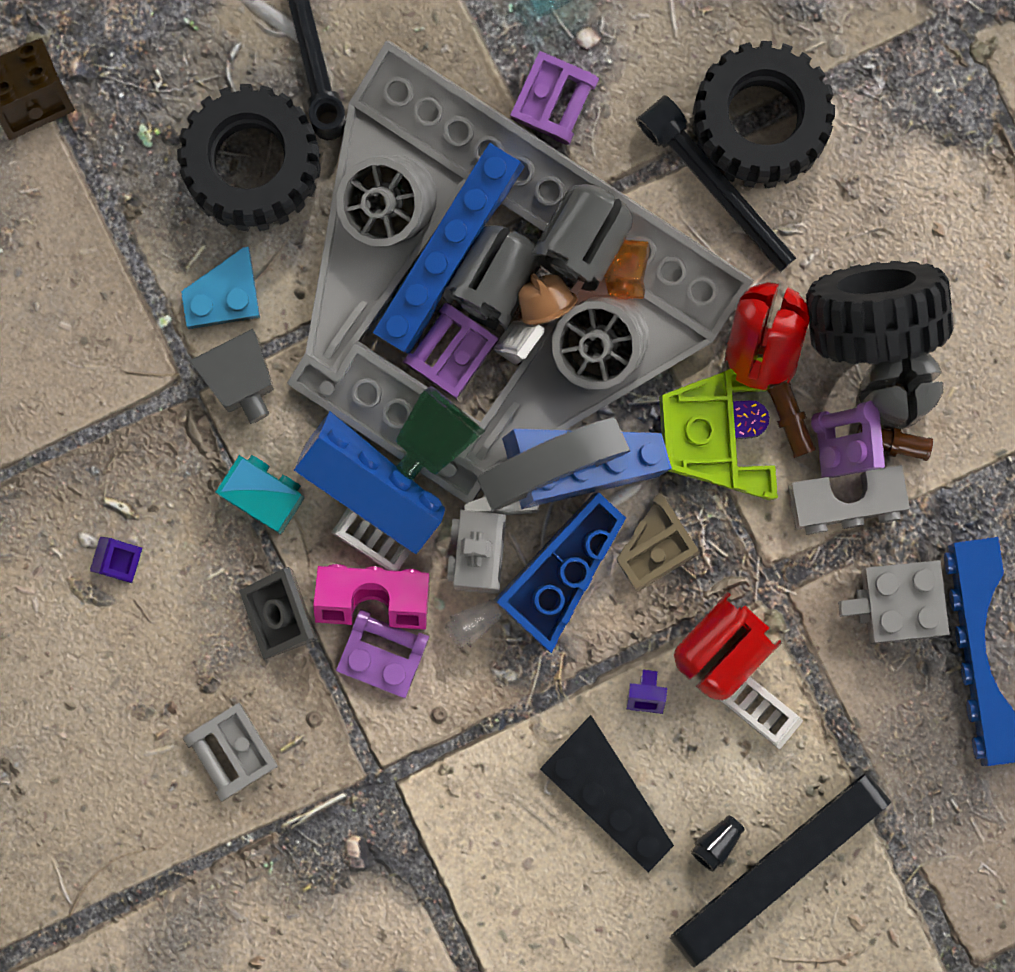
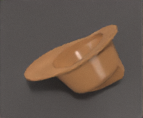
[518,273,578,325]

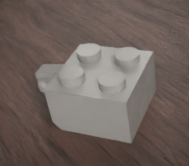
[447,510,506,594]
[838,560,949,644]

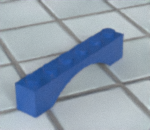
[373,142,524,354]
[944,537,1015,766]

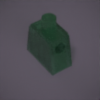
[396,386,486,480]

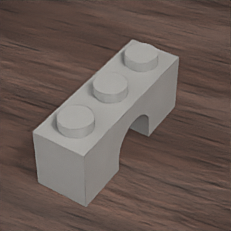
[788,465,910,535]

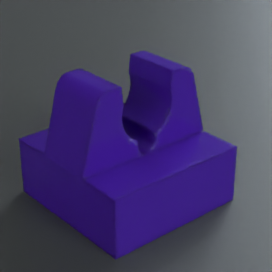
[626,669,668,714]

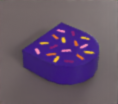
[733,400,770,439]

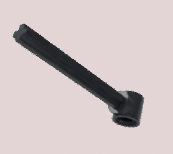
[288,0,346,140]
[636,95,796,272]

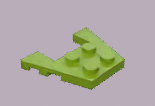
[659,357,778,500]

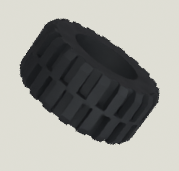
[692,41,835,188]
[177,84,321,231]
[806,261,954,364]

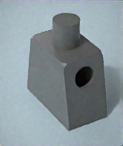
[190,328,274,424]

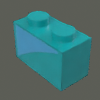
[215,455,305,535]

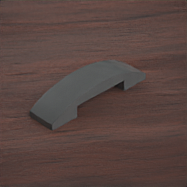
[477,417,630,512]

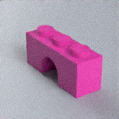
[313,564,430,630]

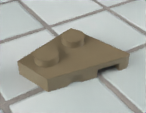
[617,493,699,592]

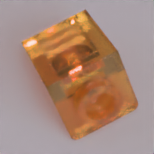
[604,240,650,300]

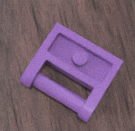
[510,51,599,145]
[403,303,498,400]
[811,401,885,478]
[336,609,430,699]

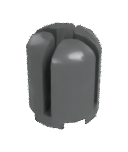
[531,184,633,292]
[442,225,541,331]
[859,353,944,429]

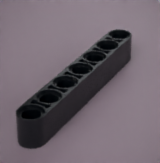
[669,772,891,968]

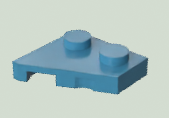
[181,247,260,329]

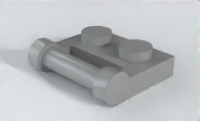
[183,703,279,802]

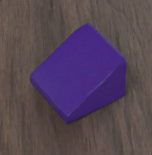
[90,536,143,583]

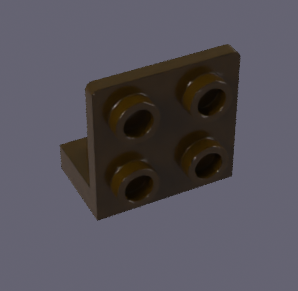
[0,38,75,141]

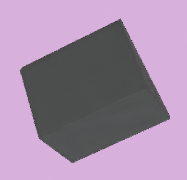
[239,567,318,660]

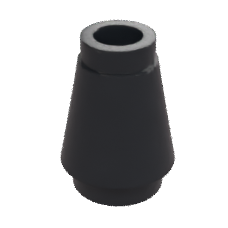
[691,815,745,872]

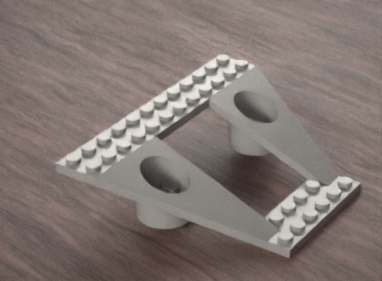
[287,41,754,504]

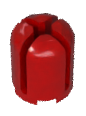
[724,282,810,390]
[674,592,782,700]

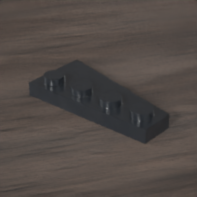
[540,715,674,873]

